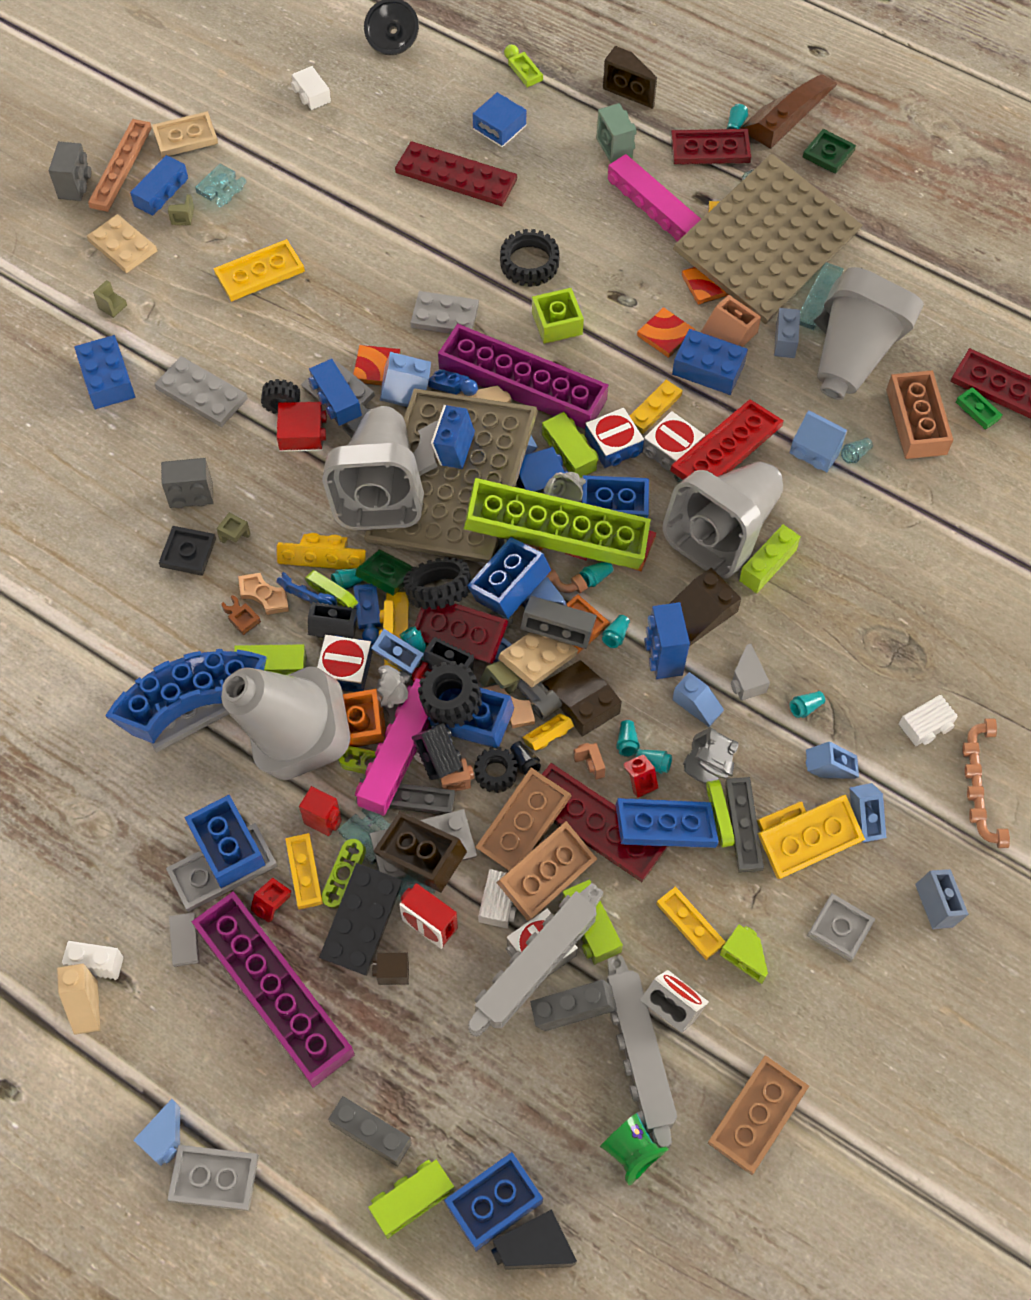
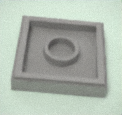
[807,893,875,962]

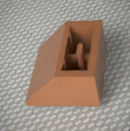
[701,295,761,347]

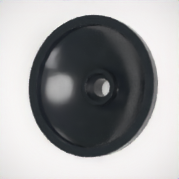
[364,0,419,55]

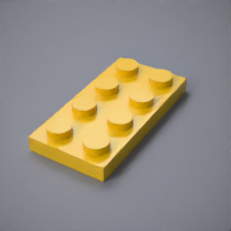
[213,239,305,302]
[758,795,865,879]

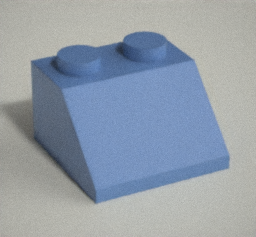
[380,352,431,407]
[790,410,847,472]

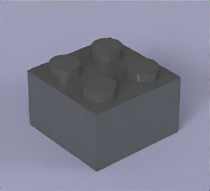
[48,141,92,201]
[161,458,214,508]

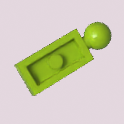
[504,44,543,87]

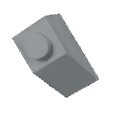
[731,644,770,701]

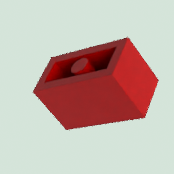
[299,786,342,836]

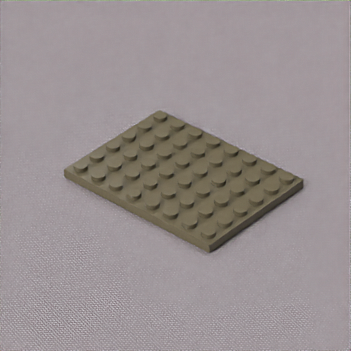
[673,153,863,324]
[364,389,538,563]

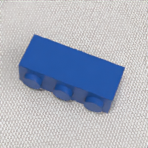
[130,155,188,216]
[308,359,362,426]

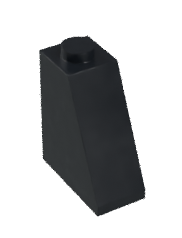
[491,1209,577,1270]

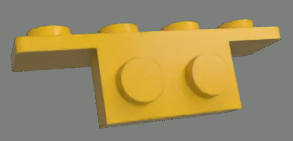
[277,533,366,569]
[379,592,409,671]

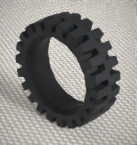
[500,229,560,287]
[403,557,472,609]

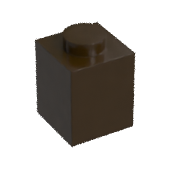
[372,952,409,985]

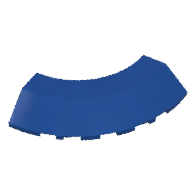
[105,649,267,744]

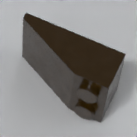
[603,46,657,109]
[669,567,741,646]
[542,660,622,737]
[373,811,467,893]

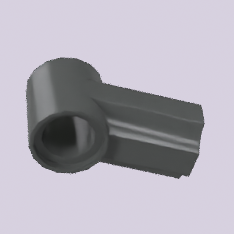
[517,679,562,720]

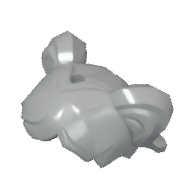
[544,472,586,502]
[378,665,410,709]

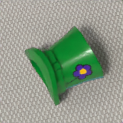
[600,1114,669,1186]

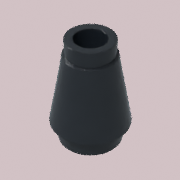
[510,741,541,775]

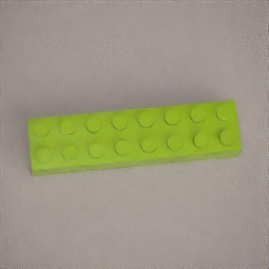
[464,478,651,570]

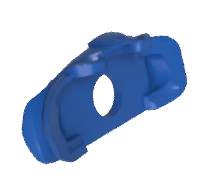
[276,572,338,606]

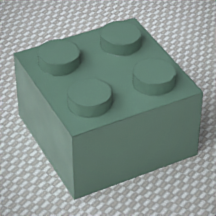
[596,103,637,163]

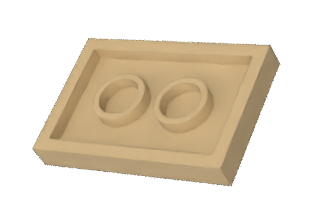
[152,111,218,157]
[87,214,157,273]
[498,632,578,687]

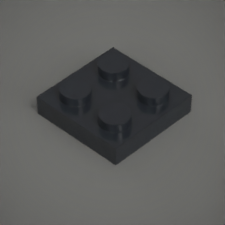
[159,526,216,576]

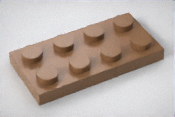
[475,768,572,871]
[496,821,597,921]
[708,1055,809,1175]

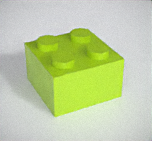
[532,288,584,344]

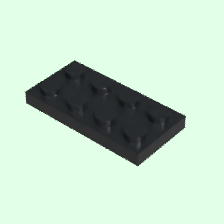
[319,863,403,976]

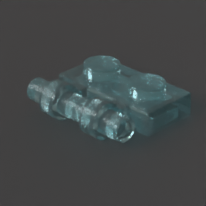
[195,164,247,207]
[338,808,391,865]

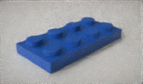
[616,798,719,848]

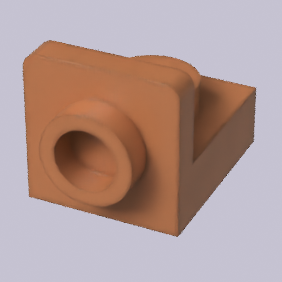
[574,743,605,780]
[440,758,474,791]

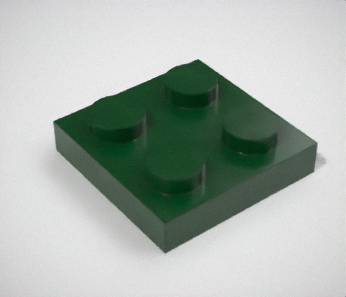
[802,129,856,174]
[355,549,413,596]

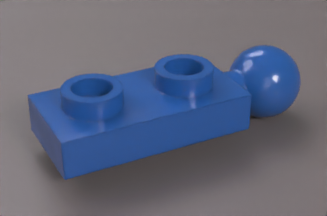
[428,369,478,396]
[353,584,382,645]

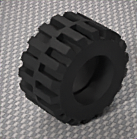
[418,661,482,728]

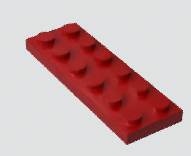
[670,399,784,480]

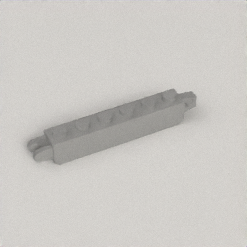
[468,883,604,1037]
[607,956,677,1149]

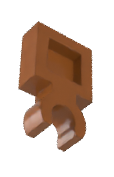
[221,595,261,635]

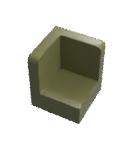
[168,194,194,225]
[93,280,127,318]
[216,512,251,543]
[479,661,520,694]

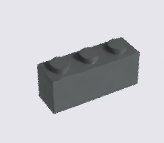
[520,596,597,649]
[530,979,617,1031]
[328,1096,412,1167]

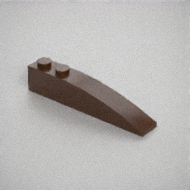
[740,74,837,149]

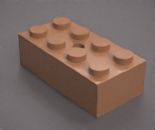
[886,370,953,459]

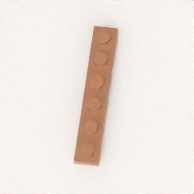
[88,119,152,212]

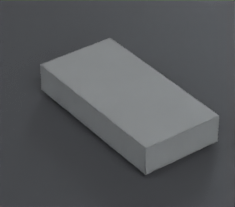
[169,913,199,967]

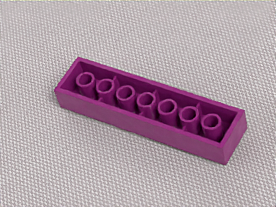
[438,323,609,429]
[191,891,355,1088]

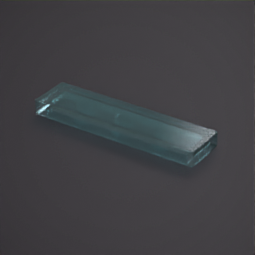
[799,262,844,330]

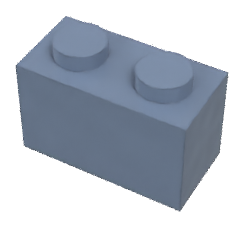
[774,308,800,358]
[915,869,969,929]

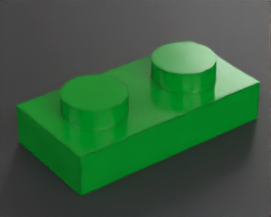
[955,387,1003,430]

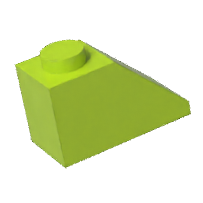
[720,924,768,984]

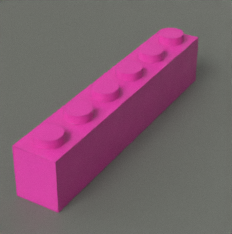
[607,154,701,242]
[355,679,430,816]

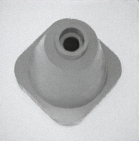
[817,267,924,400]
[322,406,424,530]
[663,462,783,579]
[221,667,350,780]

